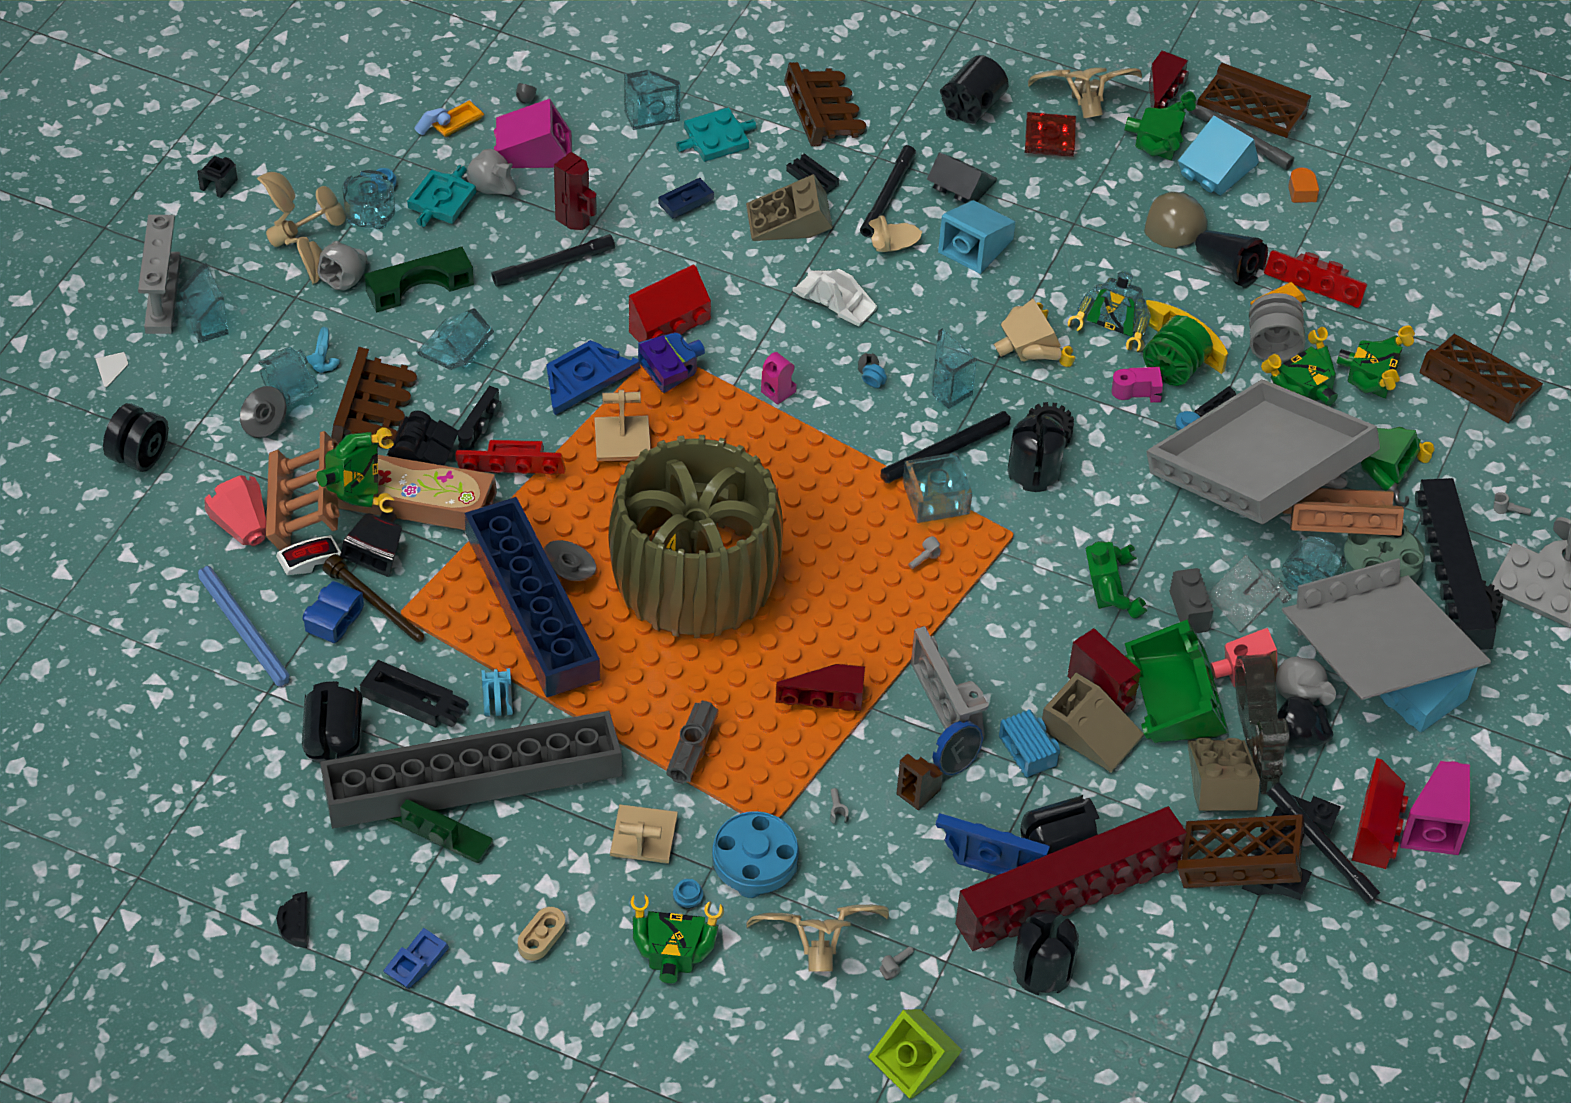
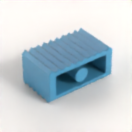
[999,709,1060,778]

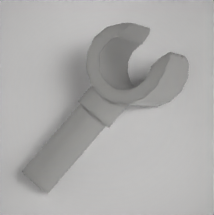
[1493,492,1531,515]
[908,536,941,569]
[830,788,848,823]
[879,946,914,980]

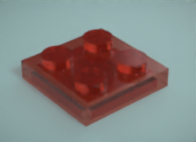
[1024,112,1076,157]

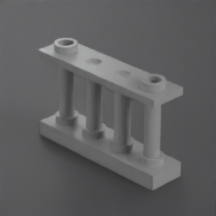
[138,215,181,334]

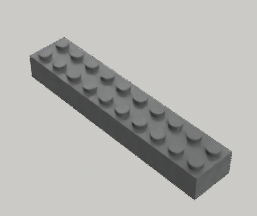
[320,711,622,829]

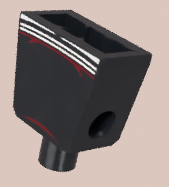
[340,511,402,577]

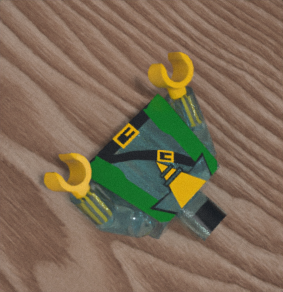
[1067,271,1151,352]

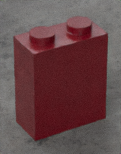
[1067,628,1141,714]

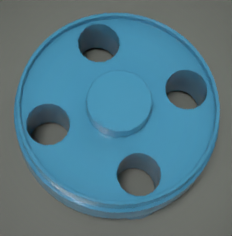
[712,811,799,898]

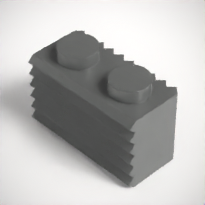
[1169,568,1214,633]

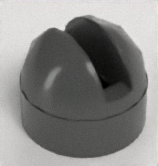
[516,83,537,103]
[858,353,879,374]

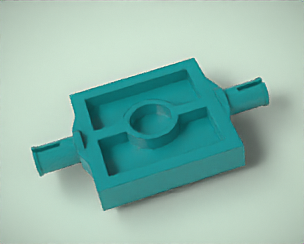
[676,107,757,162]
[407,165,476,227]

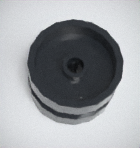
[103,403,169,472]

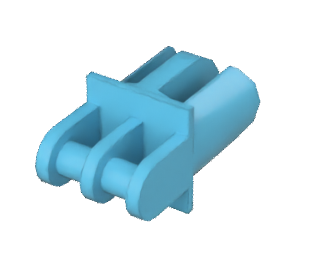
[481,668,513,717]

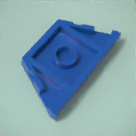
[546,340,640,415]
[935,813,1050,876]

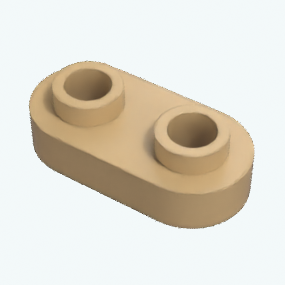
[518,907,565,961]

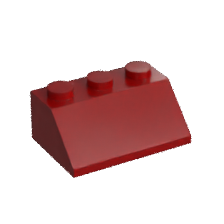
[629,264,711,342]
[1351,758,1409,869]

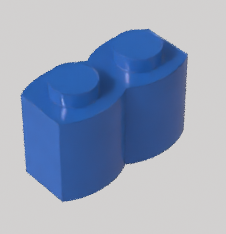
[303,581,364,644]

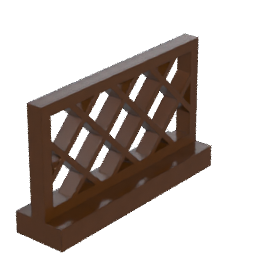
[1197,63,1311,138]
[1419,333,1543,424]
[1177,814,1304,888]

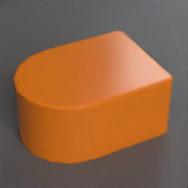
[1288,167,1319,203]

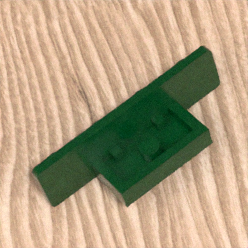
[386,799,493,863]

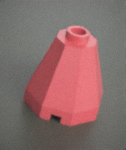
[204,475,266,546]

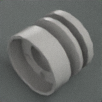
[1249,293,1305,362]

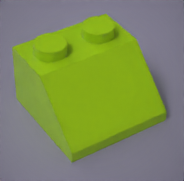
[868,1009,962,1099]

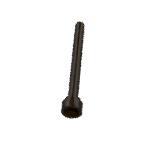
[322,554,424,642]

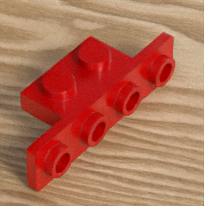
[1264,250,1367,308]
[455,440,566,475]

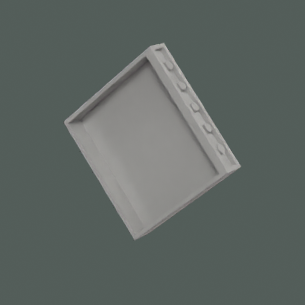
[1146,379,1380,524]

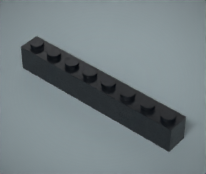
[1415,478,1496,650]

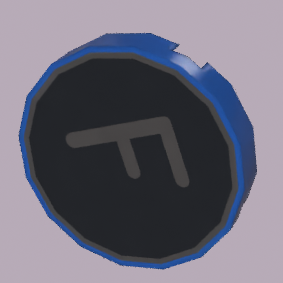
[932,720,983,775]

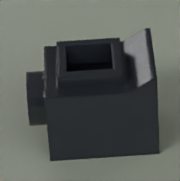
[197,156,238,198]

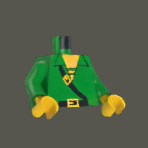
[1336,325,1415,399]
[1261,327,1338,406]
[316,428,394,513]
[630,895,724,984]

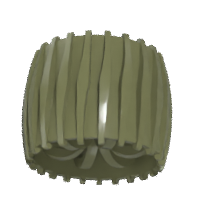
[608,435,783,638]

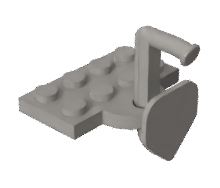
[1492,517,1571,628]

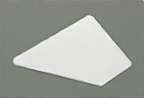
[96,352,128,387]

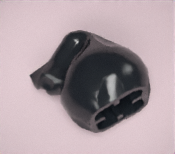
[1272,696,1333,748]

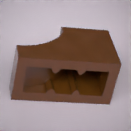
[896,753,943,811]

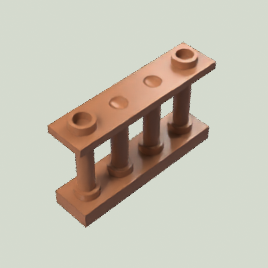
[266,431,340,551]
[1283,488,1404,536]

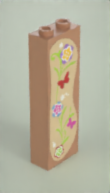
[338,455,497,530]

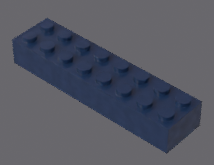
[464,497,600,697]

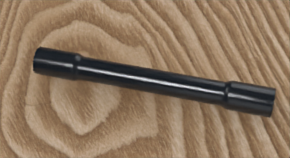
[860,145,916,238]
[491,234,615,287]
[1266,782,1381,904]

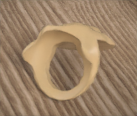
[869,215,922,252]

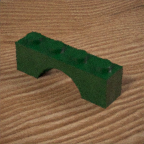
[364,247,474,313]

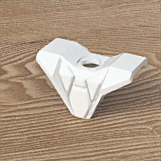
[793,269,877,326]

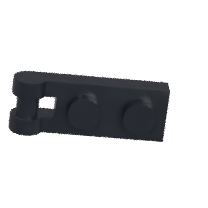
[458,385,502,451]

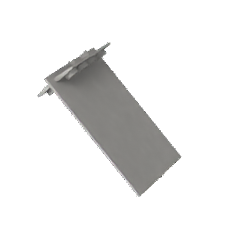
[1282,558,1491,700]

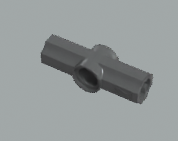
[666,700,719,784]

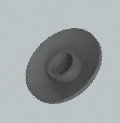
[240,386,287,438]
[544,540,596,581]

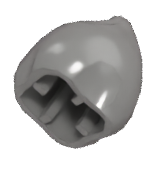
[467,149,516,195]
[317,241,367,290]
[1276,656,1336,706]

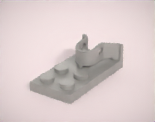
[911,626,989,741]

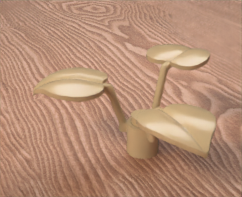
[1028,68,1142,118]
[257,172,346,284]
[746,904,889,971]

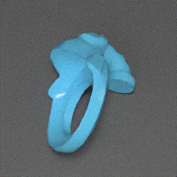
[306,326,340,373]

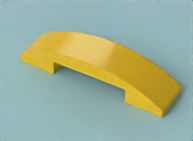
[1141,300,1228,374]

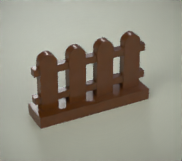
[784,62,867,146]
[331,347,417,448]

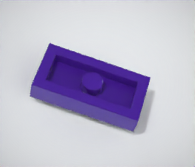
[639,335,688,386]

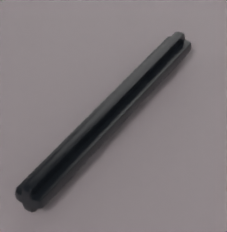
[880,411,1011,483]

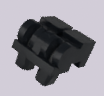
[387,410,458,466]

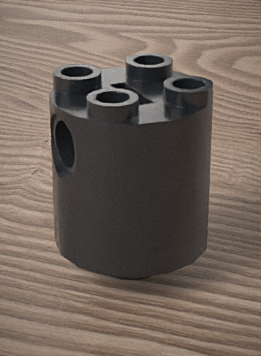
[940,55,1009,124]

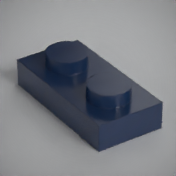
[658,178,714,219]

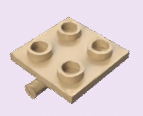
[595,390,651,461]
[610,804,678,864]

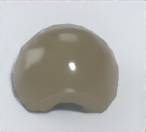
[1144,192,1207,249]

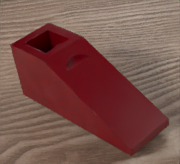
[1149,50,1189,109]
[775,664,865,711]

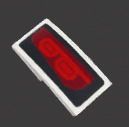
[276,535,341,575]

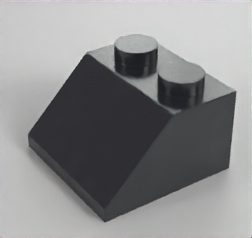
[927,152,997,203]

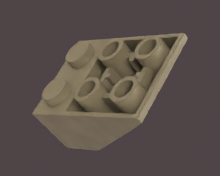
[746,174,833,241]
[1042,673,1144,773]
[1188,738,1260,811]

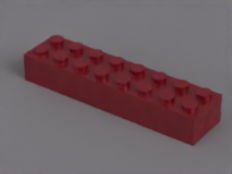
[955,806,1187,952]

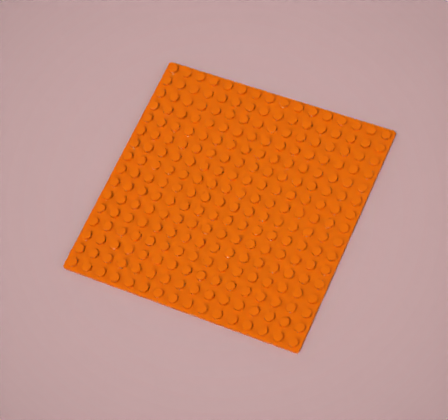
[401,365,1013,819]

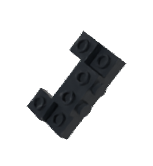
[1242,795,1341,901]

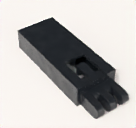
[360,660,469,728]

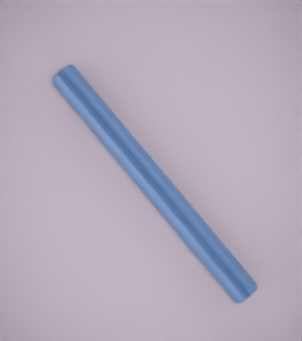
[198,566,290,687]

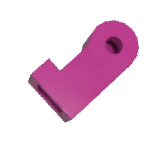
[761,352,797,405]
[1111,367,1163,402]

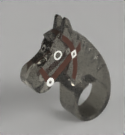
[1235,654,1289,794]

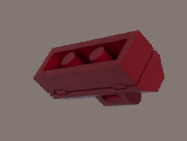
[554,152,597,230]

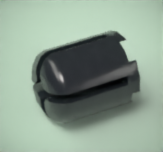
[1007,415,1066,492]
[302,681,363,763]
[1020,795,1100,855]
[1013,911,1079,995]

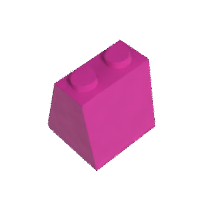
[494,99,572,168]
[1400,761,1470,855]

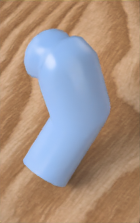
[414,108,451,135]

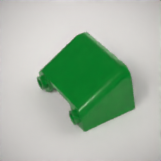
[1124,619,1229,743]

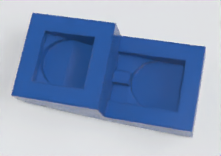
[383,928,449,989]

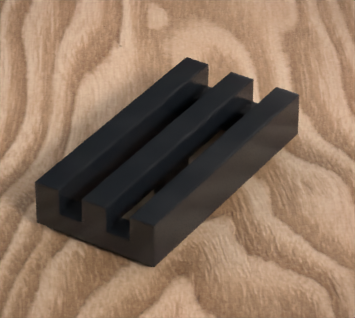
[786,153,839,193]

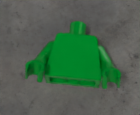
[1124,91,1197,161]
[1085,541,1147,618]

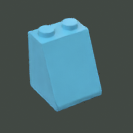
[1178,116,1259,196]
[938,200,1016,274]
[1380,667,1478,733]

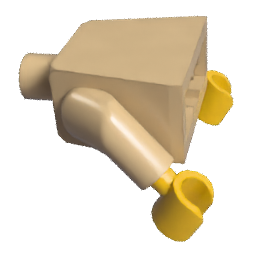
[994,299,1076,367]

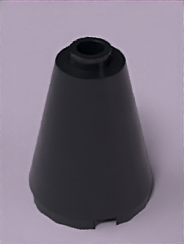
[1195,230,1268,287]

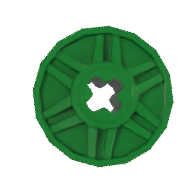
[1143,315,1213,386]

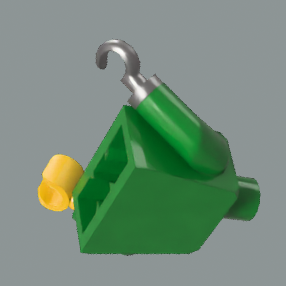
[1361,427,1435,506]

